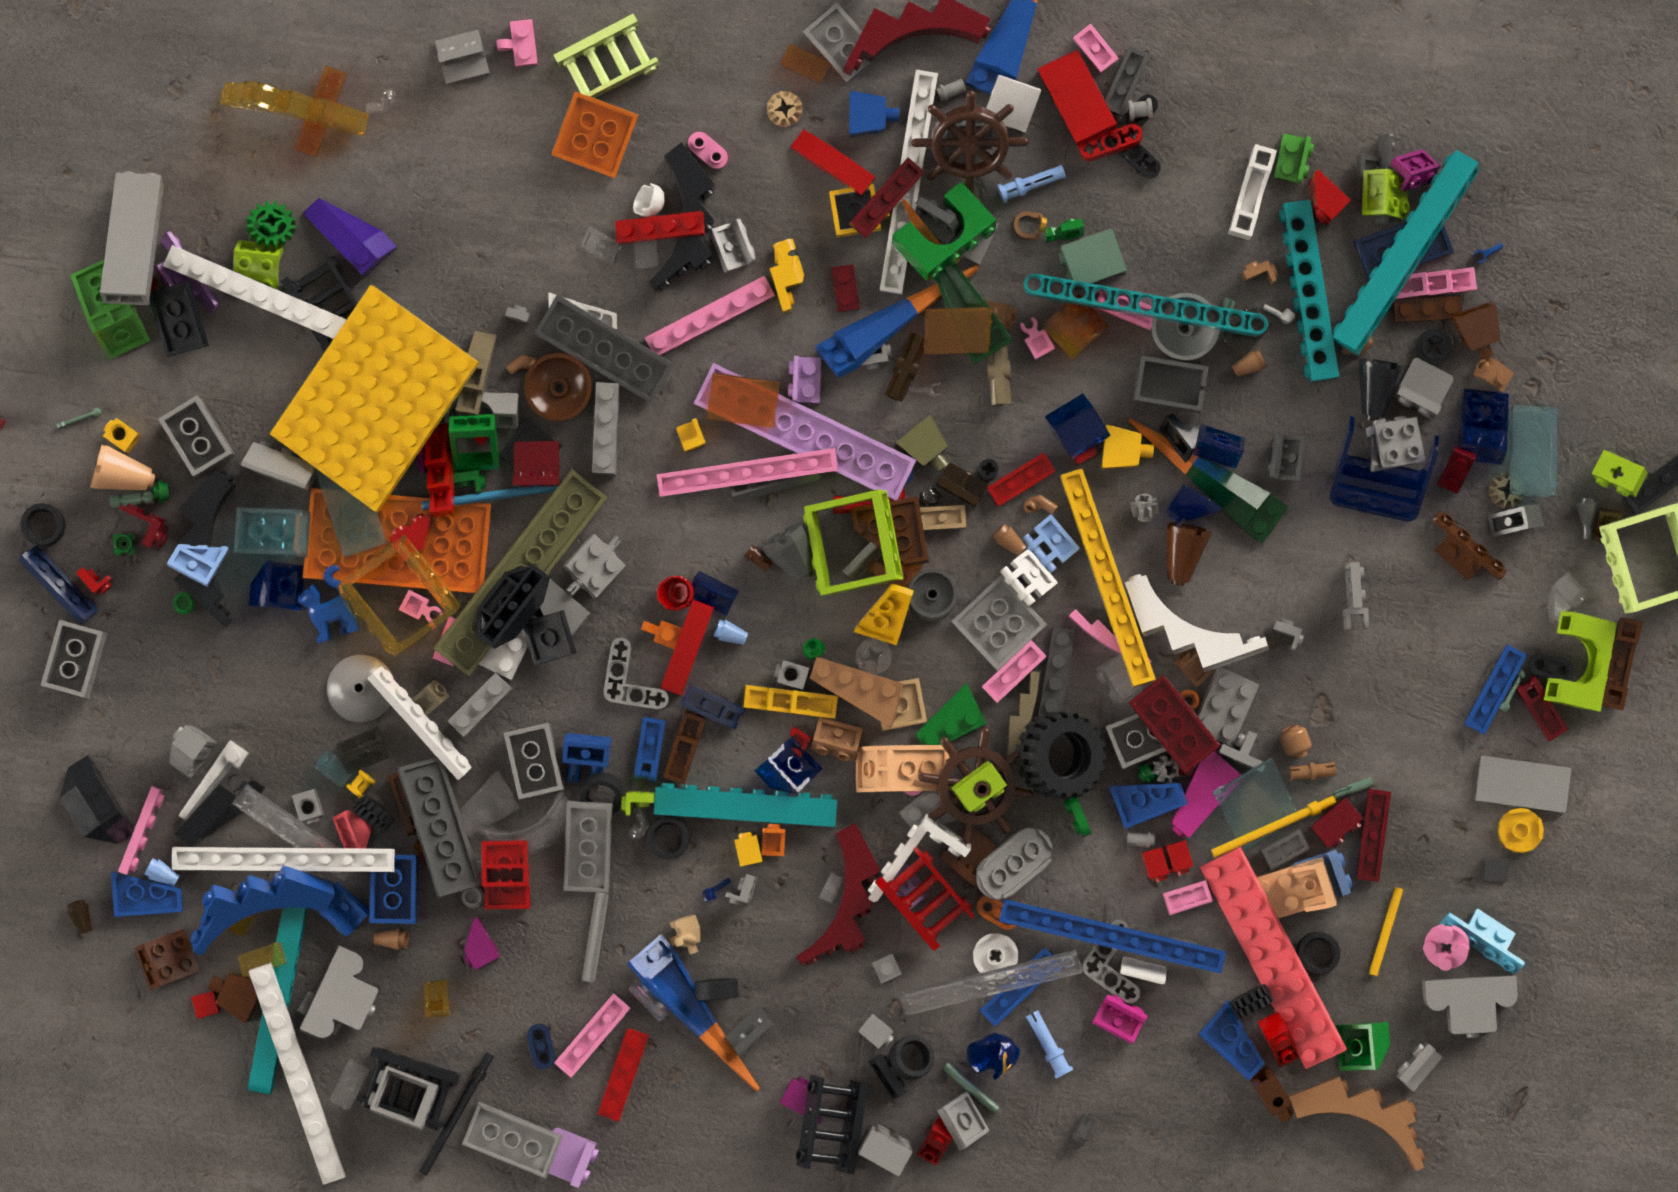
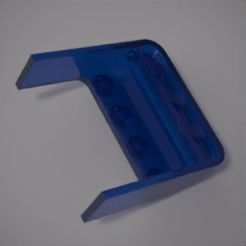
[1330,416,1439,522]

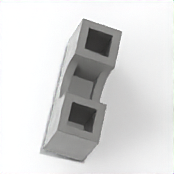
[448,673,514,738]

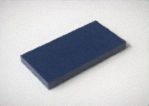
[1353,222,1454,282]

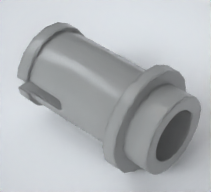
[936,78,966,102]
[1127,832,1155,850]

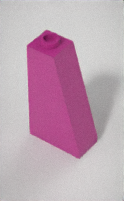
[1170,751,1243,838]

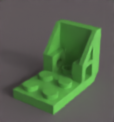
[70,259,151,359]

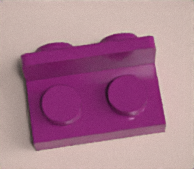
[1390,149,1440,191]

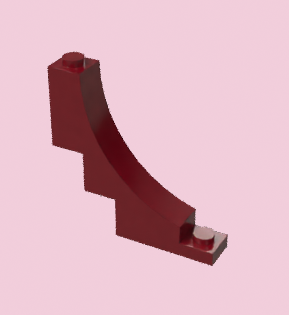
[843,0,991,76]

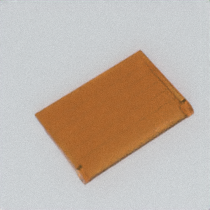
[924,307,992,354]
[706,373,780,428]

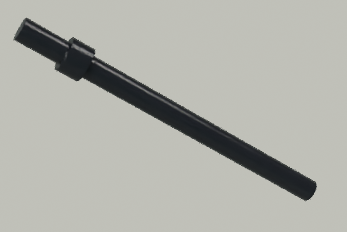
[419,1052,494,1176]

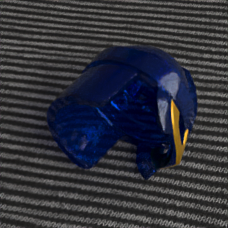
[967,1033,1020,1080]

